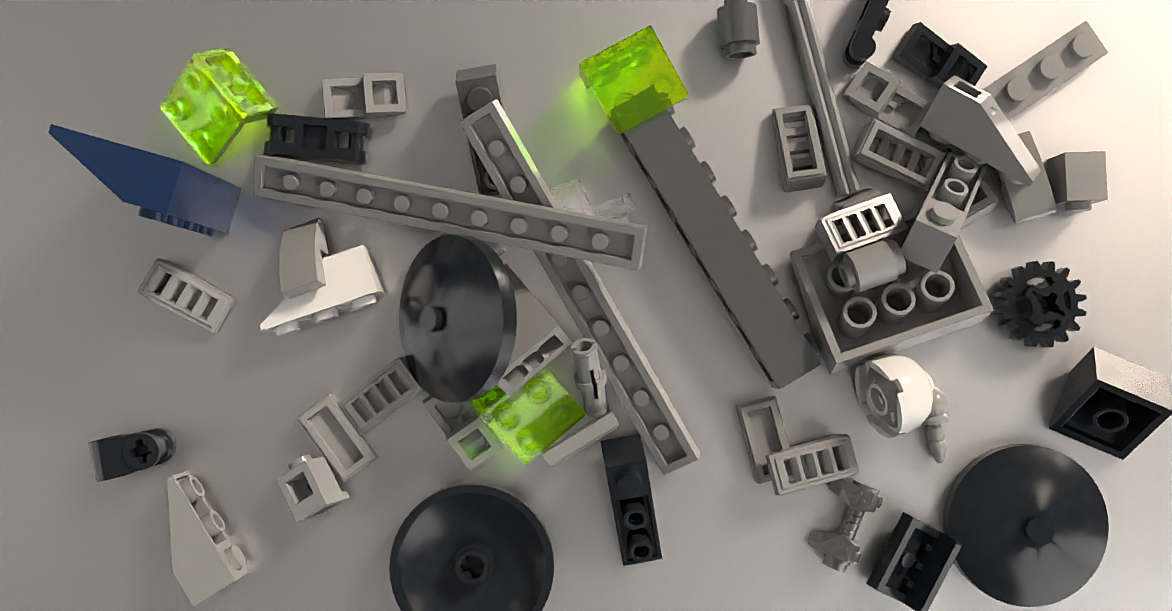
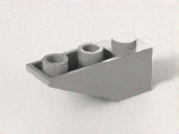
[920,75,1042,187]
[901,152,987,273]
[167,471,249,607]

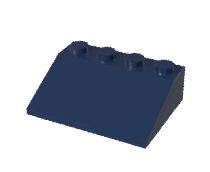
[48,124,242,237]

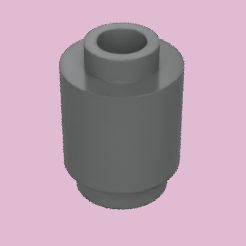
[717,0,760,59]

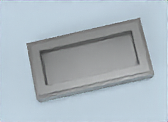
[297,393,378,482]
[735,396,793,484]
[542,410,619,467]

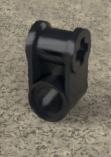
[88,428,176,482]

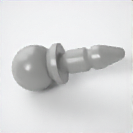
[921,387,948,463]

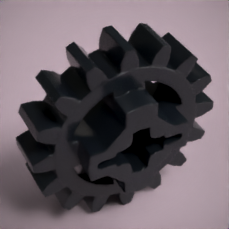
[993,261,1087,347]

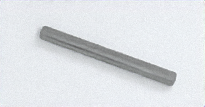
[784,0,860,197]

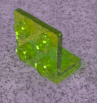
[579,25,688,134]
[160,48,279,165]
[470,366,586,464]

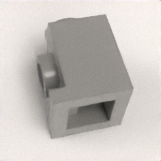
[276,454,350,523]

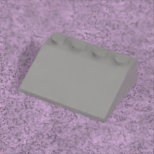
[790,208,994,374]

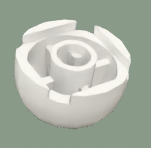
[855,354,934,438]

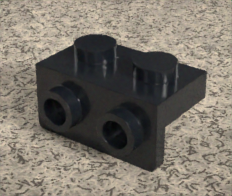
[866,512,962,611]

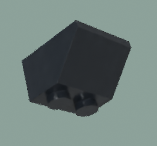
[1049,346,1172,460]

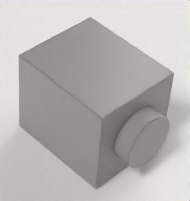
[1047,151,1108,212]

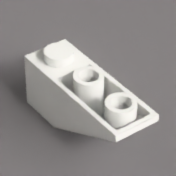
[260,245,385,336]

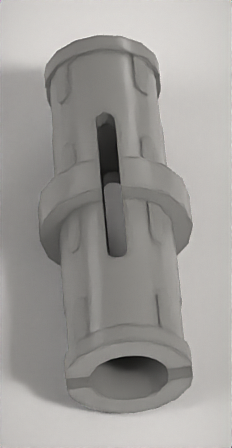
[571,338,610,417]

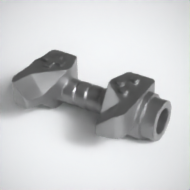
[807,479,883,573]

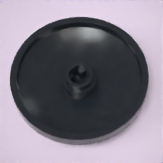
[399,235,517,403]
[943,444,1109,607]
[389,483,555,611]

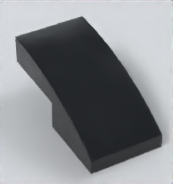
[892,22,988,88]

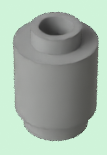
[839,241,906,293]

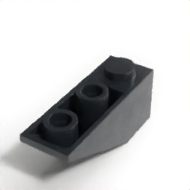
[600,434,662,566]

